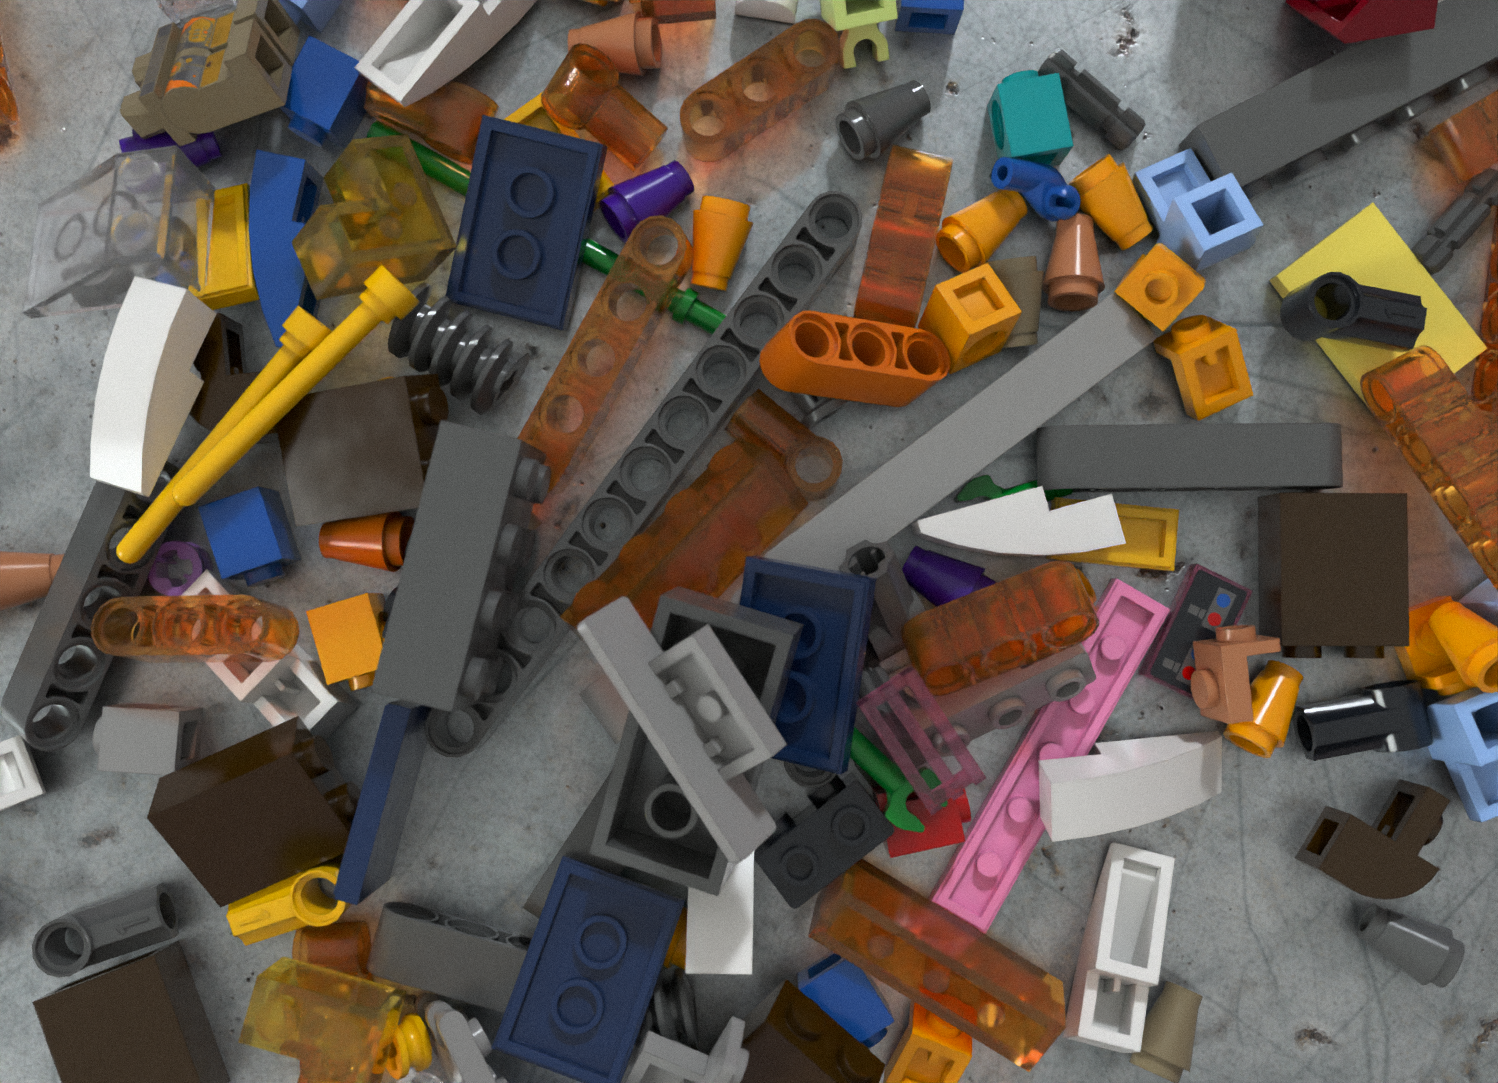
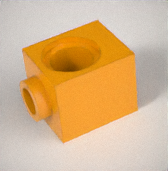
[918,263,1022,375]
[306,593,386,692]

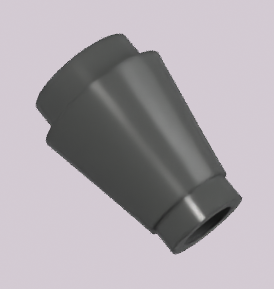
[836,80,931,160]
[1357,904,1465,988]

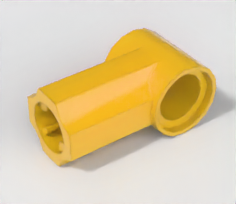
[226,853,352,946]

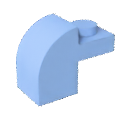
[1132,148,1263,272]
[1426,687,1498,823]

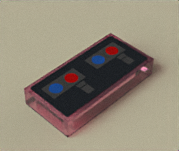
[1138,563,1253,702]

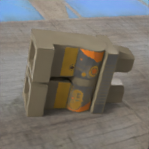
[120,0,300,147]

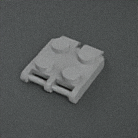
[414,993,508,1083]

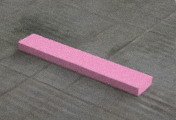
[928,578,1171,934]

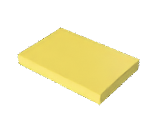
[1269,203,1487,425]

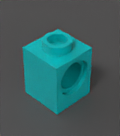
[987,70,1074,166]

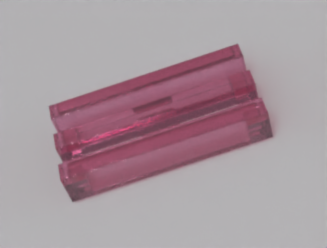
[856,666,986,815]

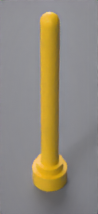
[172,264,420,506]
[116,305,332,564]

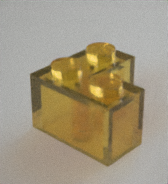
[291,134,457,300]
[238,956,407,1083]

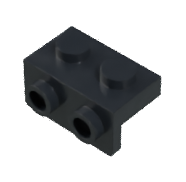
[754,772,894,909]

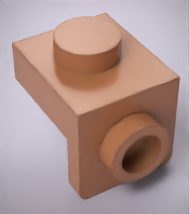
[1191,625,1281,724]

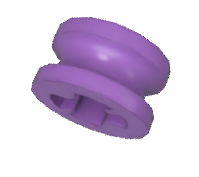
[148,541,213,597]

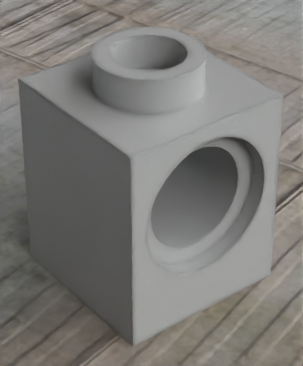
[93,702,203,775]

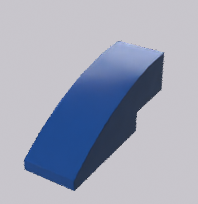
[249,149,334,348]

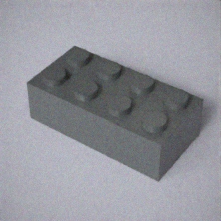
[371,420,551,712]
[590,586,804,896]

